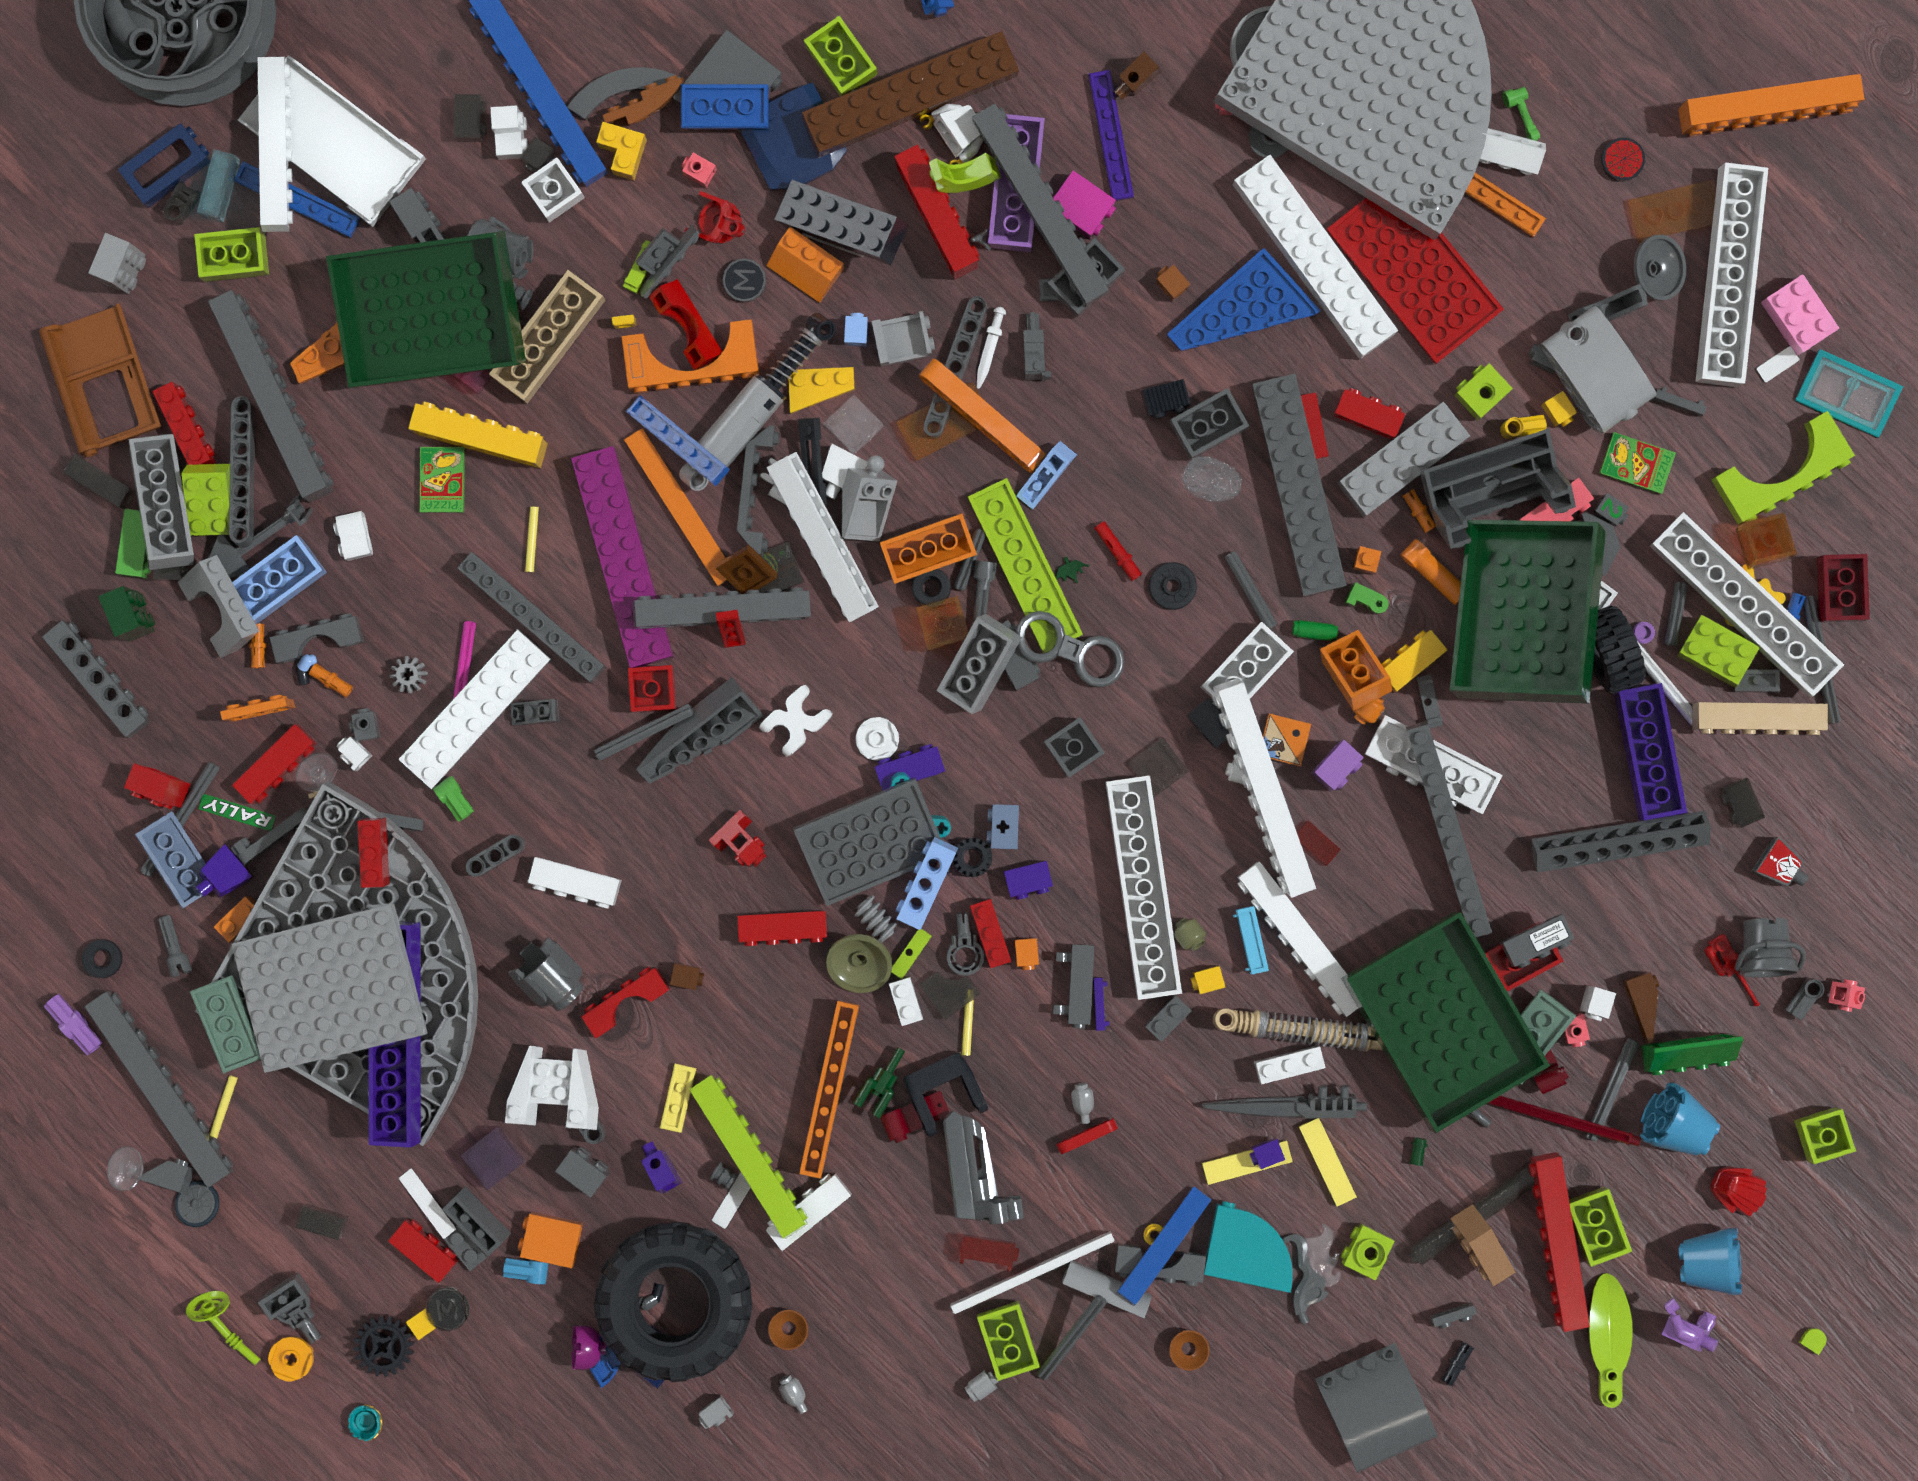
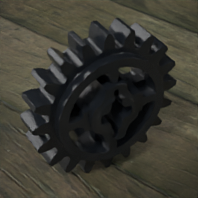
[353,1315,415,1377]

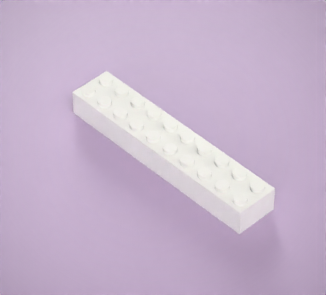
[1233,155,1398,359]
[1695,163,1768,387]
[1650,512,1844,698]
[1211,678,1316,898]
[1105,776,1182,1000]

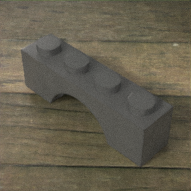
[270,613,365,664]
[1114,1243,1206,1286]

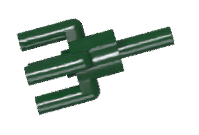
[853,1047,905,1119]

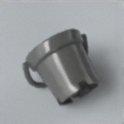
[467,217,534,279]
[1735,918,1806,977]

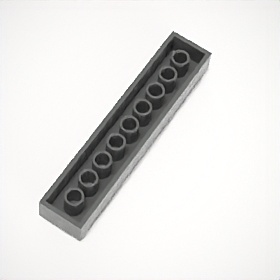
[208,290,334,503]
[1252,373,1347,598]

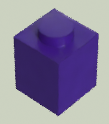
[1249,1138,1285,1169]

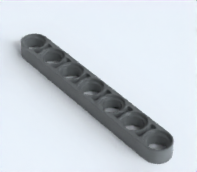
[923,296,987,439]

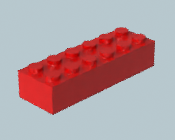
[894,144,980,280]

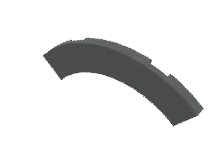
[567,67,686,120]

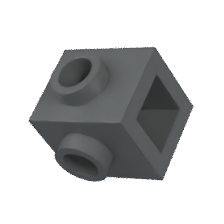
[349,708,381,742]

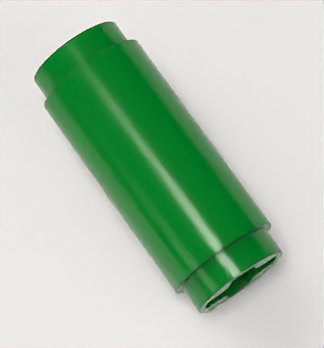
[1292,620,1338,641]

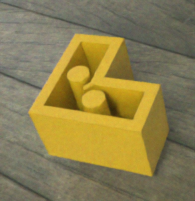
[596,122,647,181]

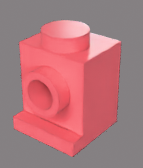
[1563,1013,1590,1047]

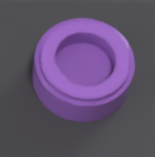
[1632,622,1655,644]

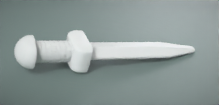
[977,307,1006,389]

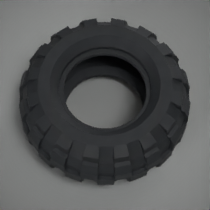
[594,1222,753,1382]

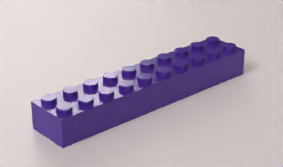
[369,921,421,1147]

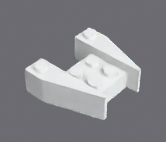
[505,1046,599,1130]

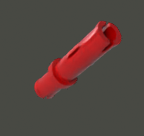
[1094,521,1142,582]

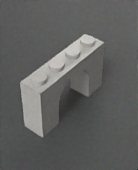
[178,555,259,658]

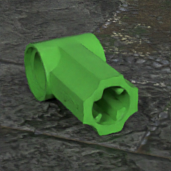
[433,776,474,822]

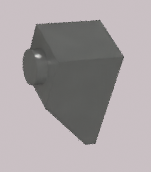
[139,1159,195,1194]

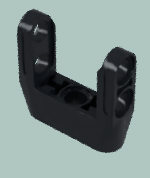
[903,1052,989,1137]

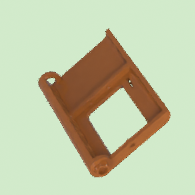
[39,303,161,458]

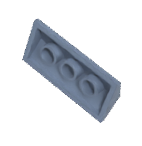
[134,811,206,909]

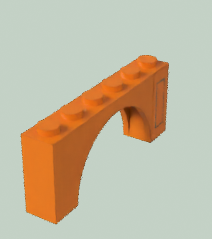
[622,319,759,394]

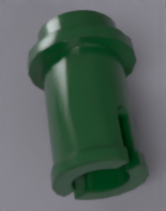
[1409,1137,1428,1166]

